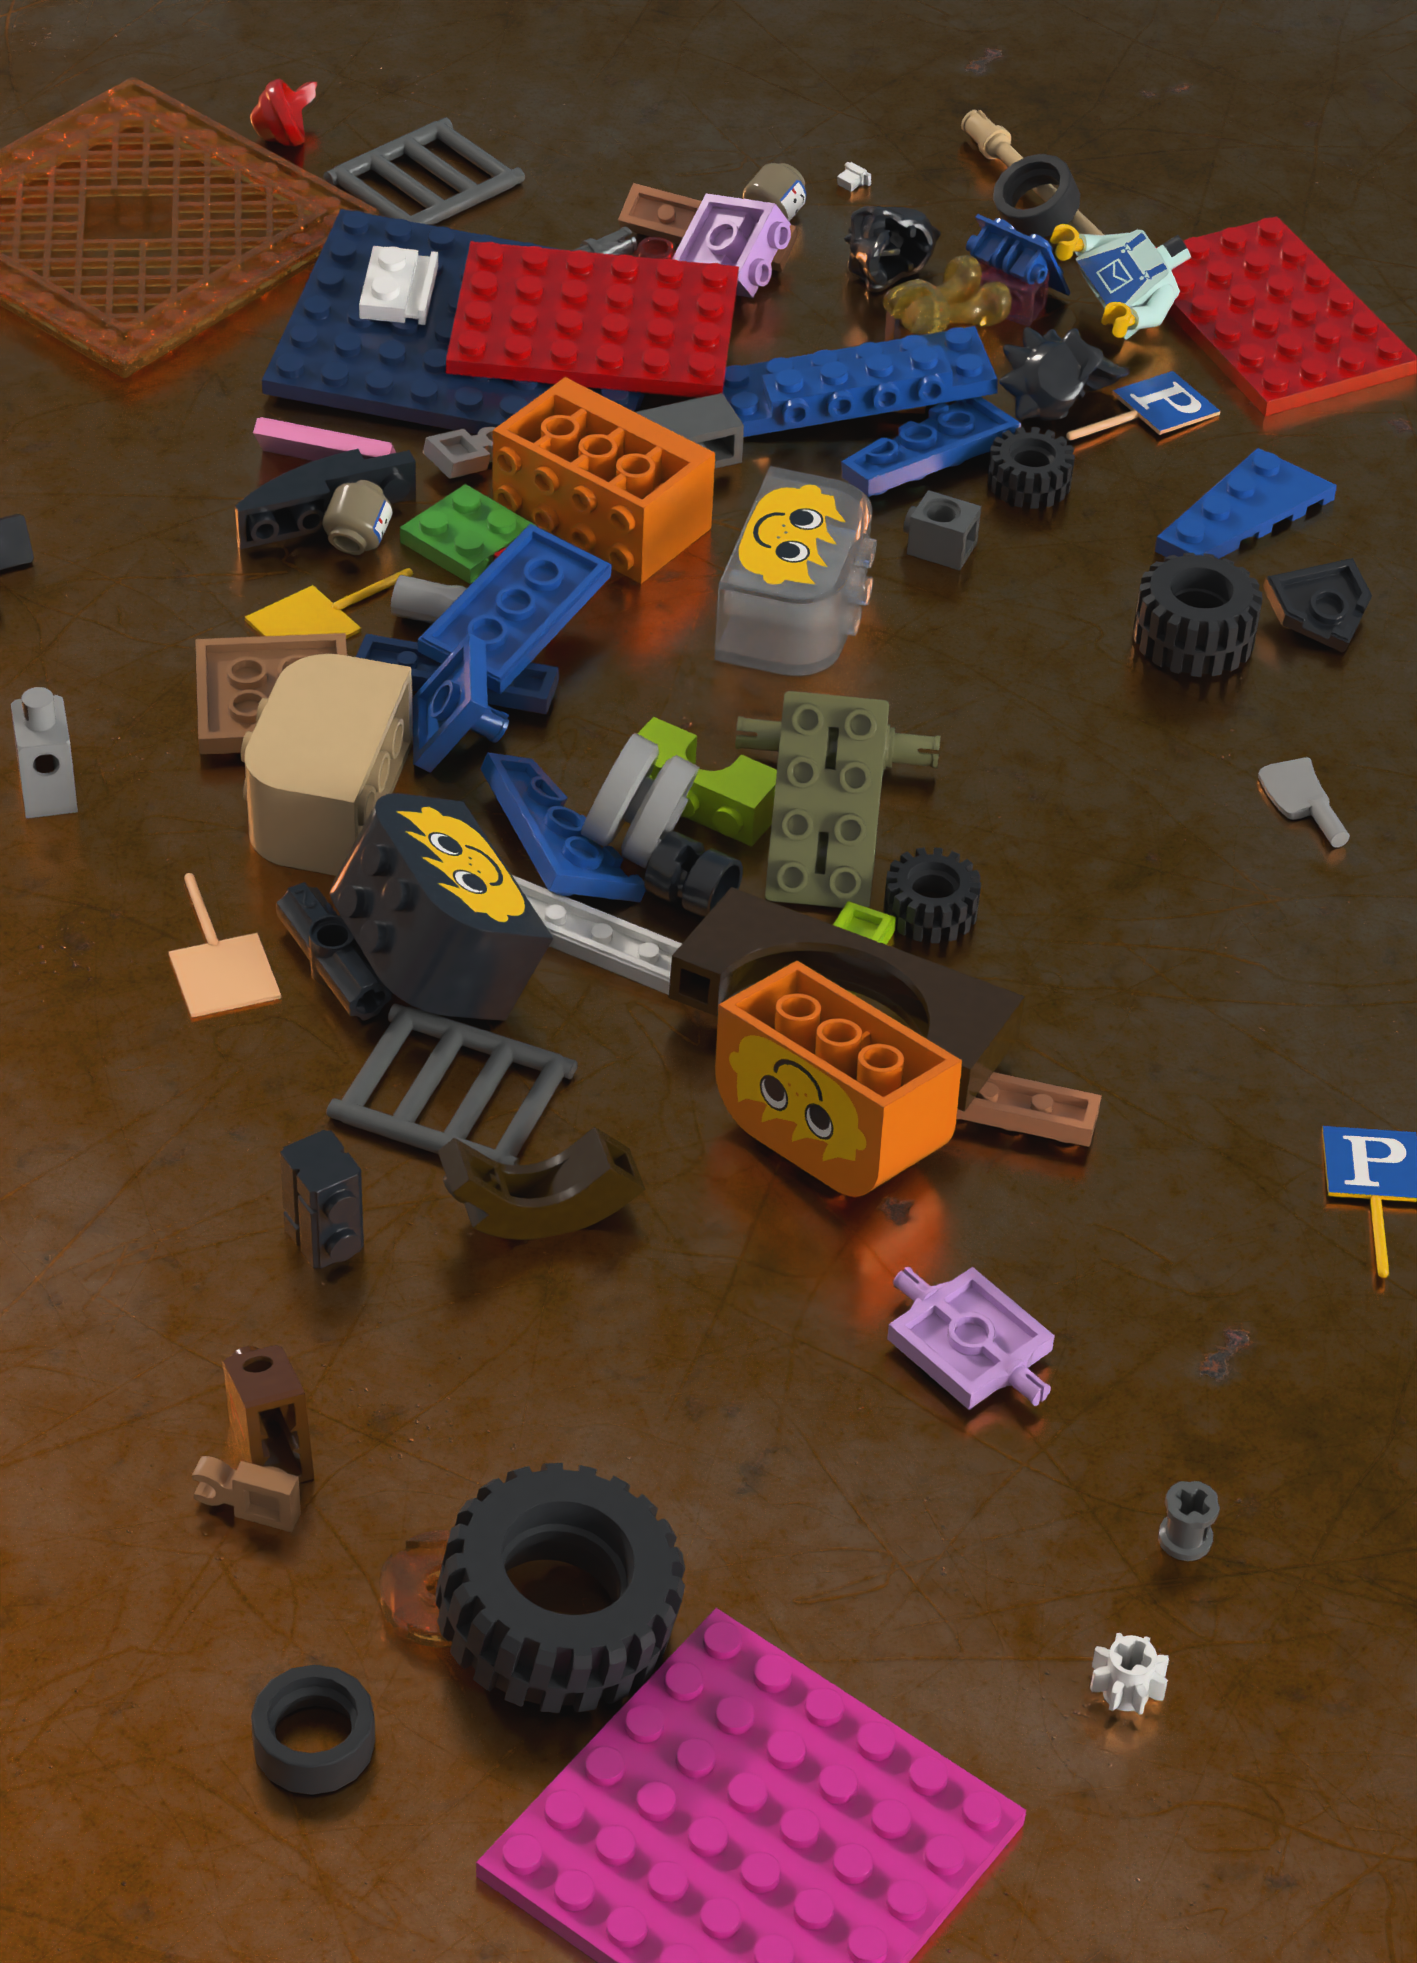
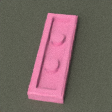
[253,417,396,461]

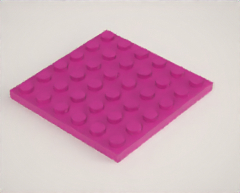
[476,1608,1026,1963]

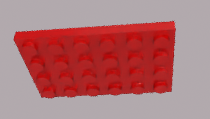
[1155,216,1417,416]
[446,241,739,398]

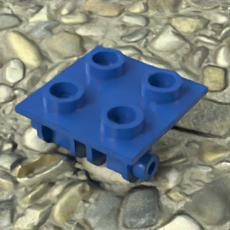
[966,214,1071,296]

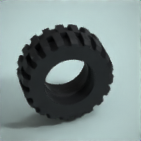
[435,1463,685,1713]

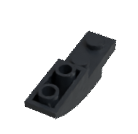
[235,449,416,549]

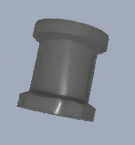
[1158,1481,1220,1561]

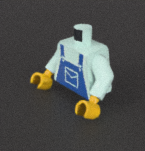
[1050,224,1191,340]

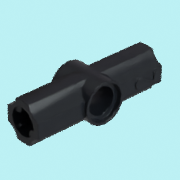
[276,882,392,1021]

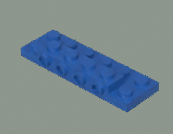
[723,326,998,437]

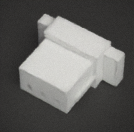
[837,162,871,192]

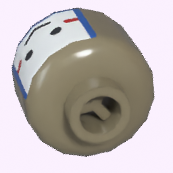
[742,163,807,221]
[322,480,393,555]

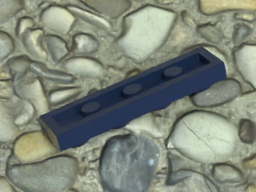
[356,634,559,714]

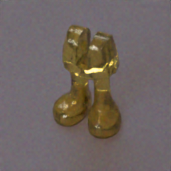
[883,255,1011,335]

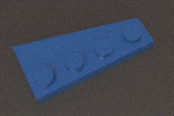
[841,396,1021,497]
[1155,448,1337,559]
[481,752,646,902]

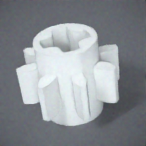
[1090,1633,1169,1715]

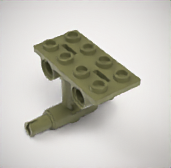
[735,691,941,908]

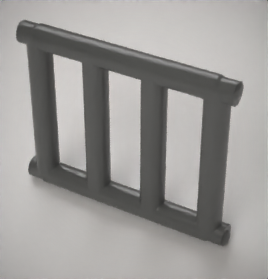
[323,117,525,226]
[326,1003,578,1165]

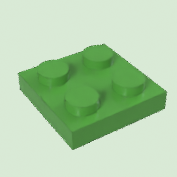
[400,484,536,584]

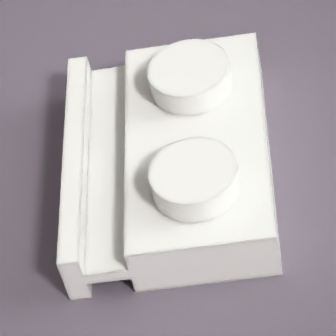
[359,246,438,325]

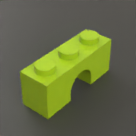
[638,717,777,847]

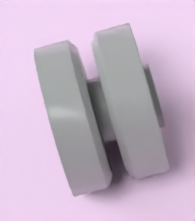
[581,733,700,869]

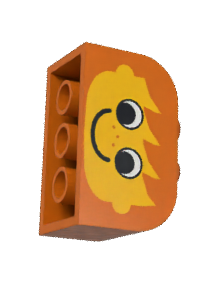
[715,961,962,1197]

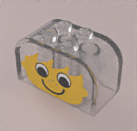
[715,466,877,676]

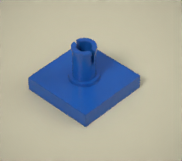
[413,633,509,773]

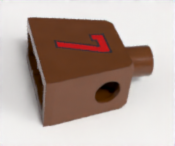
[223,1345,314,1483]

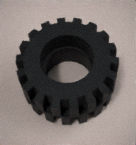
[1133,553,1263,677]

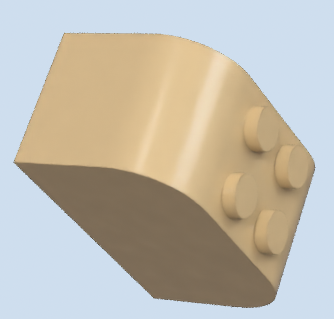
[241,654,413,876]

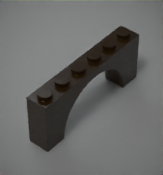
[668,887,1025,1112]

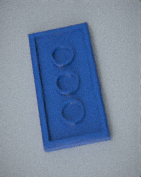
[418,523,612,694]

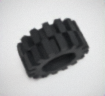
[987,427,1075,509]
[884,847,981,943]

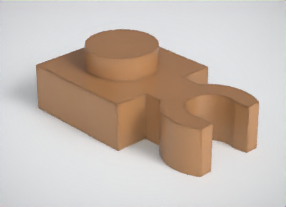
[192,1456,301,1533]

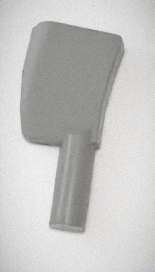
[1258,757,1350,847]

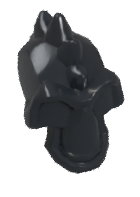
[844,206,941,292]
[999,327,1130,421]

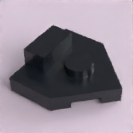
[1262,558,1372,653]

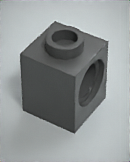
[903,490,981,570]

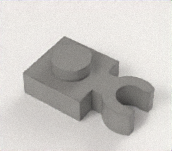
[423,427,495,479]

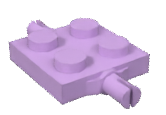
[887,1267,1055,1409]

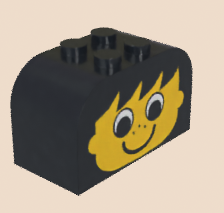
[330,793,553,1021]

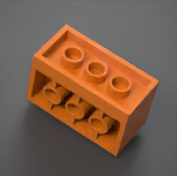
[493,377,715,584]

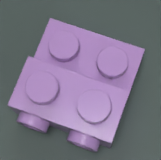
[672,193,791,298]

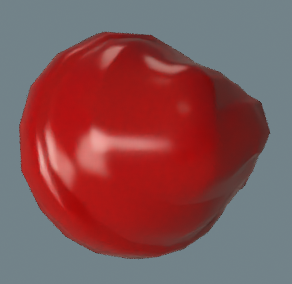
[250,78,317,147]

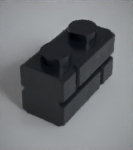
[280,1130,364,1269]

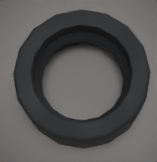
[993,154,1081,238]
[251,1664,375,1795]

